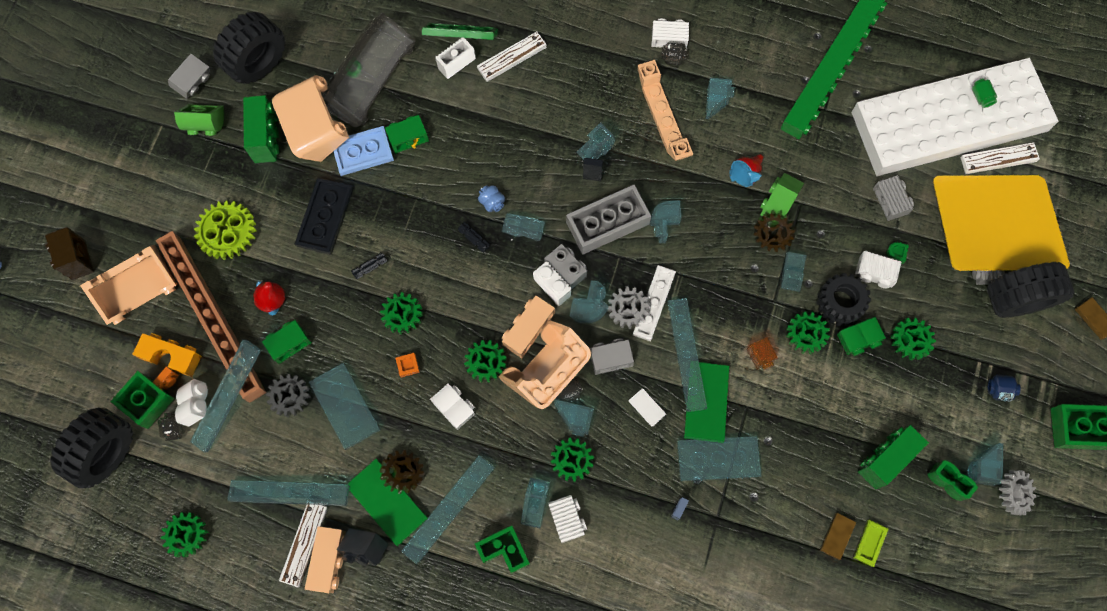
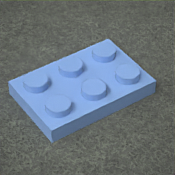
[334,126,394,176]

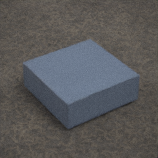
[671,497,689,520]

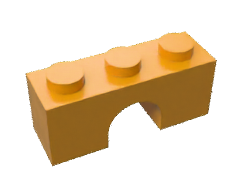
[132,333,202,377]

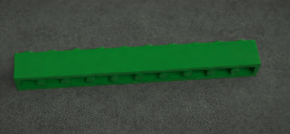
[781,0,887,140]

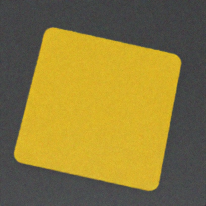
[933,175,1070,271]

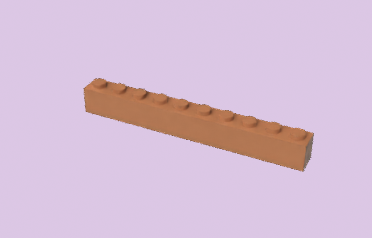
[155,231,267,403]

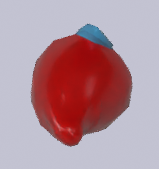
[729,154,763,187]
[253,281,285,316]

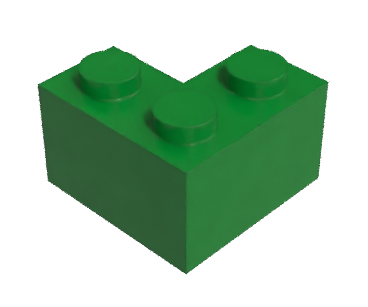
[475,526,531,574]

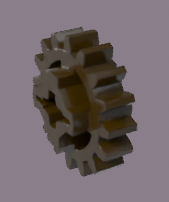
[754,211,796,252]
[380,450,424,494]

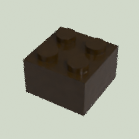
[45,227,94,280]

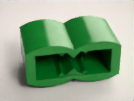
[837,317,886,356]
[927,460,978,501]

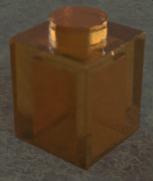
[746,337,778,370]

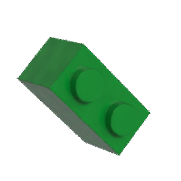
[385,115,429,154]
[262,320,312,364]

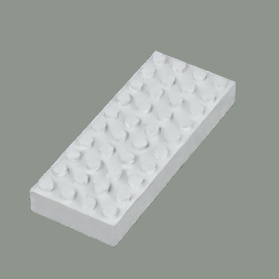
[851,58,1059,176]

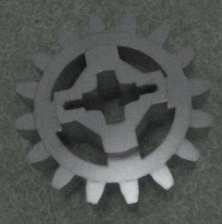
[266,374,310,417]

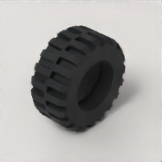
[213,12,285,84]
[987,262,1074,318]
[50,408,133,488]

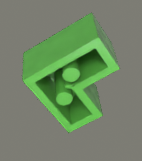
[760,173,804,217]

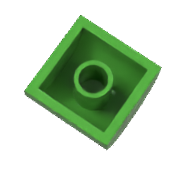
[174,104,224,136]

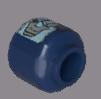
[988,375,1021,402]

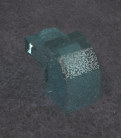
[577,123,615,160]
[650,200,681,243]
[570,281,608,323]

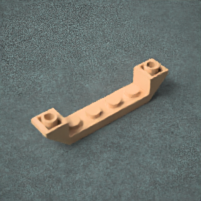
[638,60,693,161]

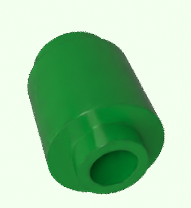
[972,79,997,108]

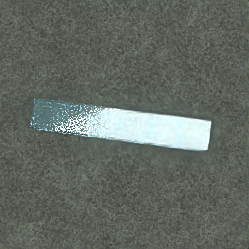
[668,298,707,412]
[190,340,261,453]
[401,455,495,565]
[228,480,350,506]

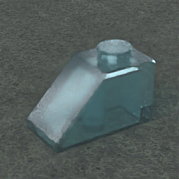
[705,78,734,119]
[554,400,594,437]
[967,443,1003,486]
[521,478,550,528]

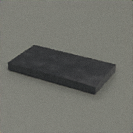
[294,177,354,255]

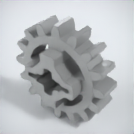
[607,287,650,329]
[999,470,1036,515]

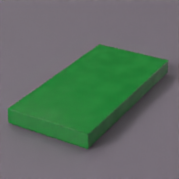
[422,23,498,40]
[684,361,729,443]
[345,459,428,547]

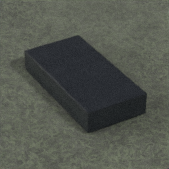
[583,158,603,182]

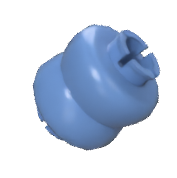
[478,185,505,213]

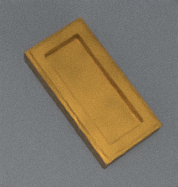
[1075,297,1107,340]
[820,513,856,560]

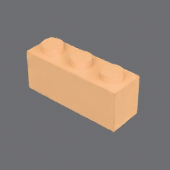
[502,296,555,359]
[305,526,346,593]

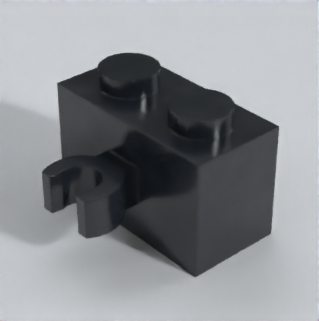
[337,529,388,566]

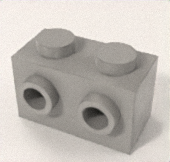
[168,54,210,99]
[544,244,587,290]
[590,339,634,375]

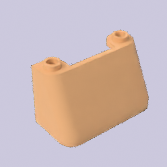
[272,75,349,162]
[80,244,177,325]
[499,320,591,409]

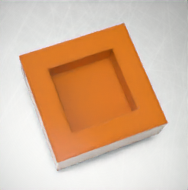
[396,353,420,378]
[153,367,179,390]

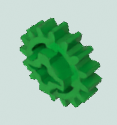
[380,292,423,335]
[786,312,830,354]
[891,318,936,360]
[464,340,507,383]
[551,438,594,482]
[160,512,208,558]

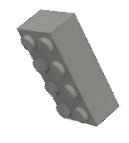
[566,185,651,255]

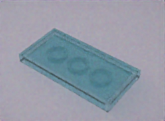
[309,363,380,450]
[677,436,761,482]

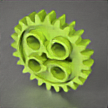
[194,200,257,260]

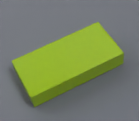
[853,520,888,567]

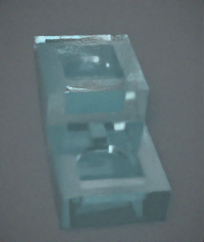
[502,213,545,241]
[781,252,807,292]

